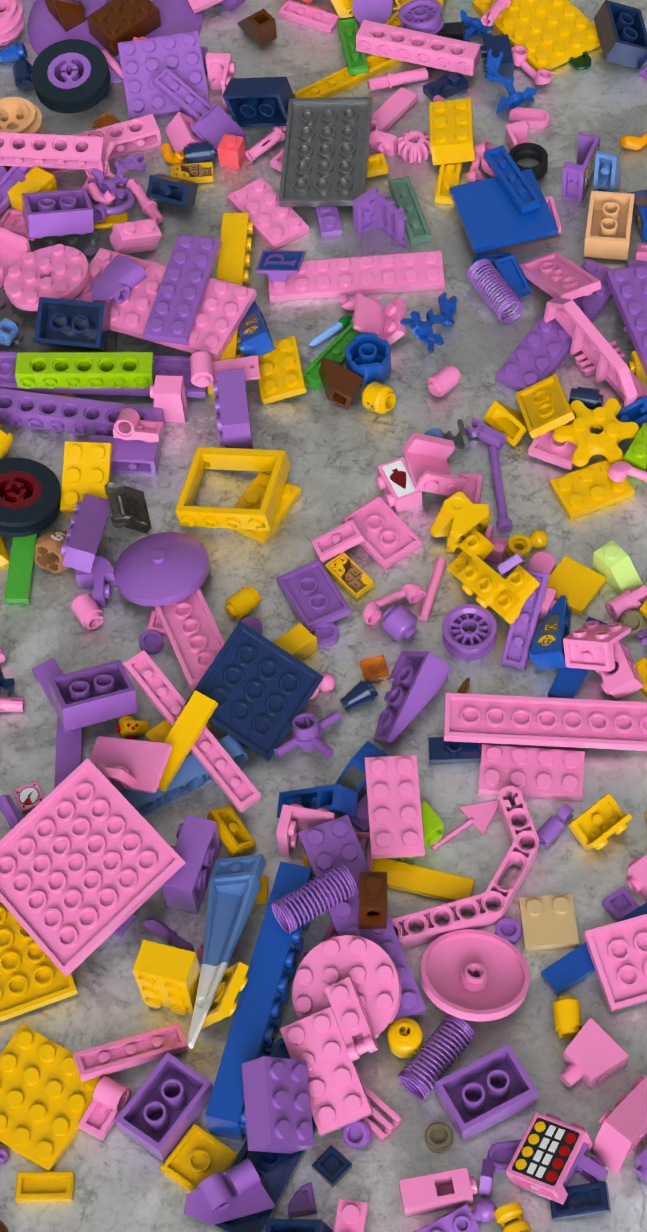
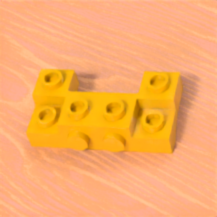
[447,529,540,625]

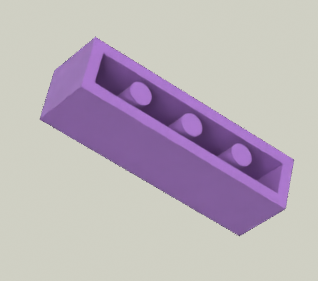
[60,493,112,573]

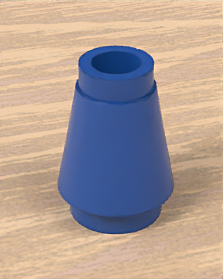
[0,42,28,63]

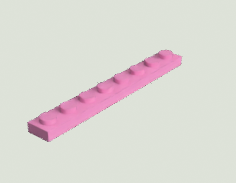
[123,650,261,813]

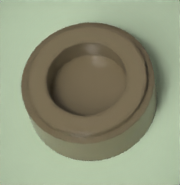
[618,610,644,635]
[425,1122,453,1153]

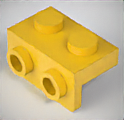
[567,793,633,850]

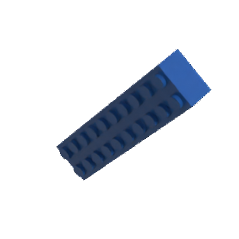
[205,861,317,1142]

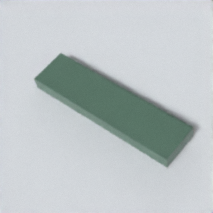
[388,176,432,246]

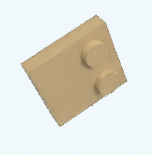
[519,893,579,951]

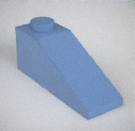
[593,151,621,193]

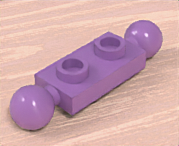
[414,1198,497,1232]

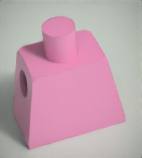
[559,1018,629,1088]

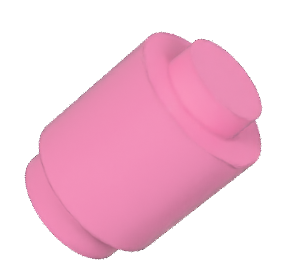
[427,365,461,397]
[71,594,104,630]

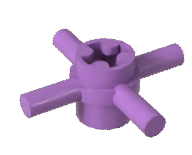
[274,711,342,758]

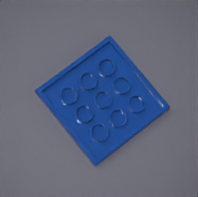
[449,169,558,254]

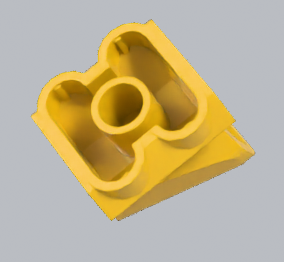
[430,492,492,555]

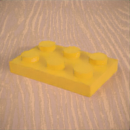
[258,336,307,405]
[515,374,575,439]
[60,441,113,512]
[549,459,635,521]
[232,472,301,544]
[189,962,249,1029]

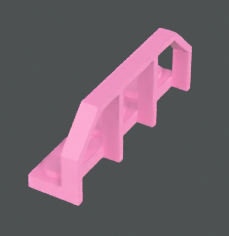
[543,297,647,409]

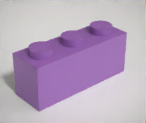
[89,435,161,475]

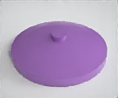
[114,532,210,607]

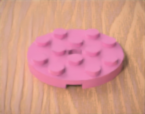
[4,244,90,311]
[292,935,402,1044]

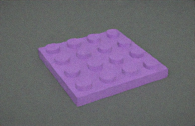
[117,31,210,120]

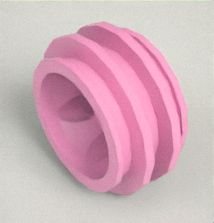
[0,0,25,46]

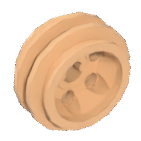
[0,97,45,149]

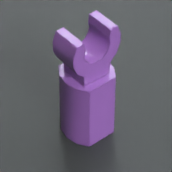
[465,418,507,450]
[536,804,574,848]

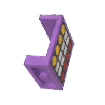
[561,132,600,203]

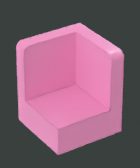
[505,120,530,151]
[483,525,508,565]

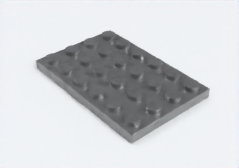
[278,97,373,207]

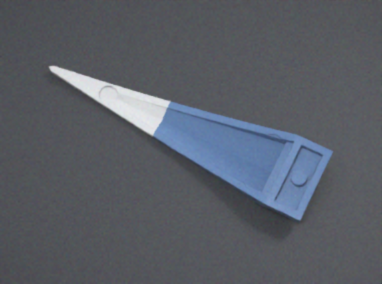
[187,854,266,1049]

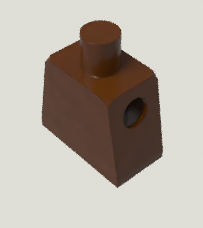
[359,872,388,929]

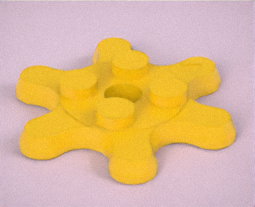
[552,398,640,467]

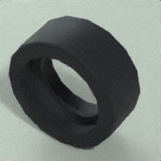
[509,143,548,181]

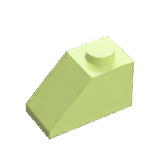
[592,540,643,594]

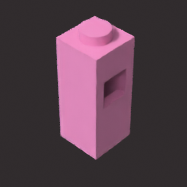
[399,1167,478,1217]

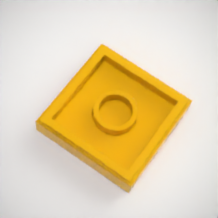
[547,556,607,616]
[160,1123,238,1192]

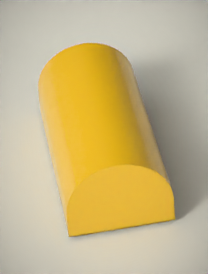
[207,806,257,857]

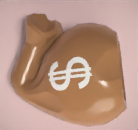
[34,530,69,573]

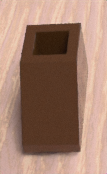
[238,9,277,47]
[318,357,364,410]

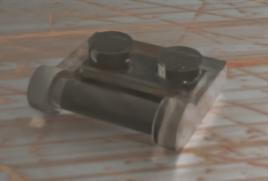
[104,482,152,534]

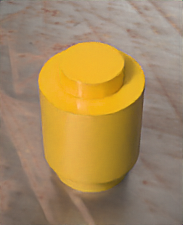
[224,586,261,620]
[552,995,583,1039]

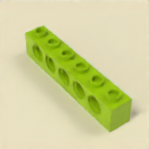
[15,352,155,389]

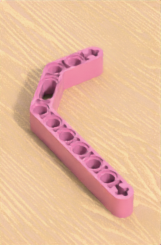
[330,786,539,950]

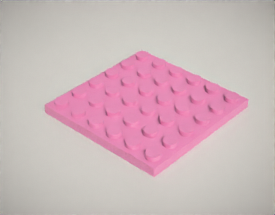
[0,758,186,976]

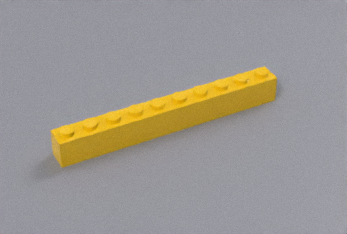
[207,213,254,395]

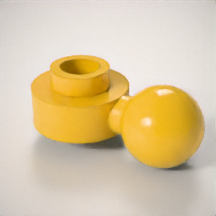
[506,529,548,557]

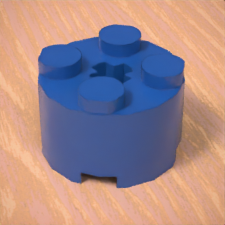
[345,333,391,385]

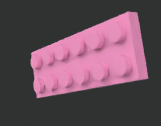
[154,588,225,691]

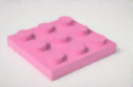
[583,914,647,1012]

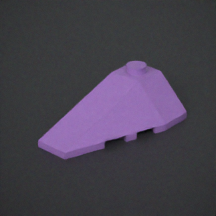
[374,651,451,743]

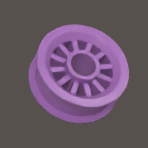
[398,0,444,34]
[442,604,497,660]

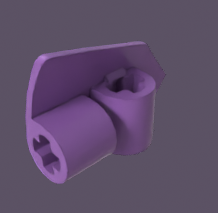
[91,255,147,304]
[184,1158,275,1225]

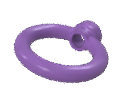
[88,186,135,223]

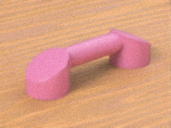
[511,45,553,85]
[466,140,493,183]
[607,461,647,482]
[362,584,426,625]

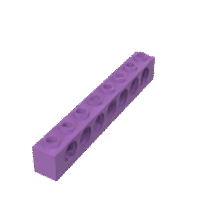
[0,388,165,442]

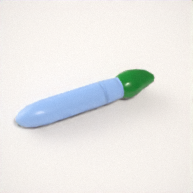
[309,315,352,347]

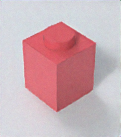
[217,134,246,170]

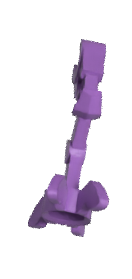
[87,154,147,206]

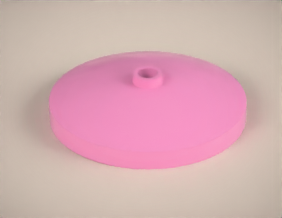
[420,929,530,1022]

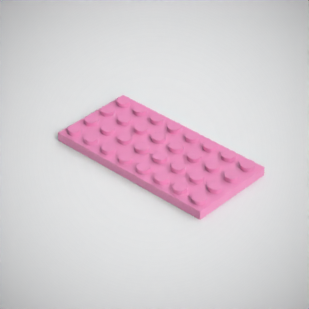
[72,248,257,361]

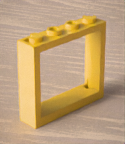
[175,447,291,531]

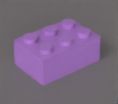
[22,188,94,239]
[213,369,253,449]
[48,660,137,732]
[162,815,222,915]
[434,1044,538,1143]
[115,1052,213,1162]
[241,1056,314,1154]

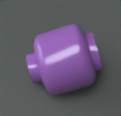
[381,604,418,641]

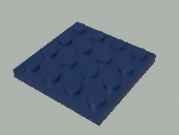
[184,621,324,762]

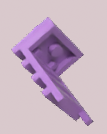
[352,186,407,248]

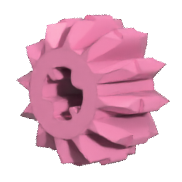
[397,129,431,164]

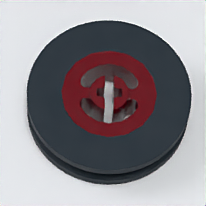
[0,458,61,537]

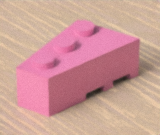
[590,1076,647,1174]

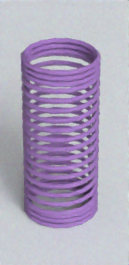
[467,259,524,323]
[272,863,358,933]
[397,1014,476,1100]

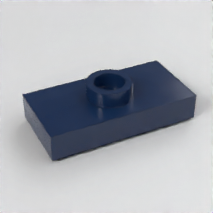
[428,737,481,764]
[550,1181,611,1221]

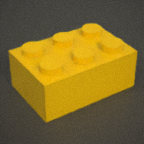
[429,98,475,165]
[133,939,201,1015]

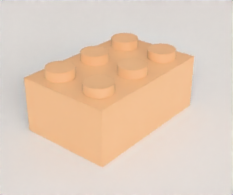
[584,191,635,260]

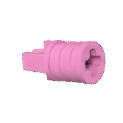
[605,585,647,621]

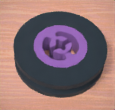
[31,39,111,114]

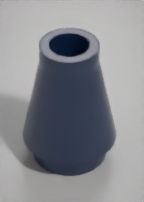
[340,679,379,712]

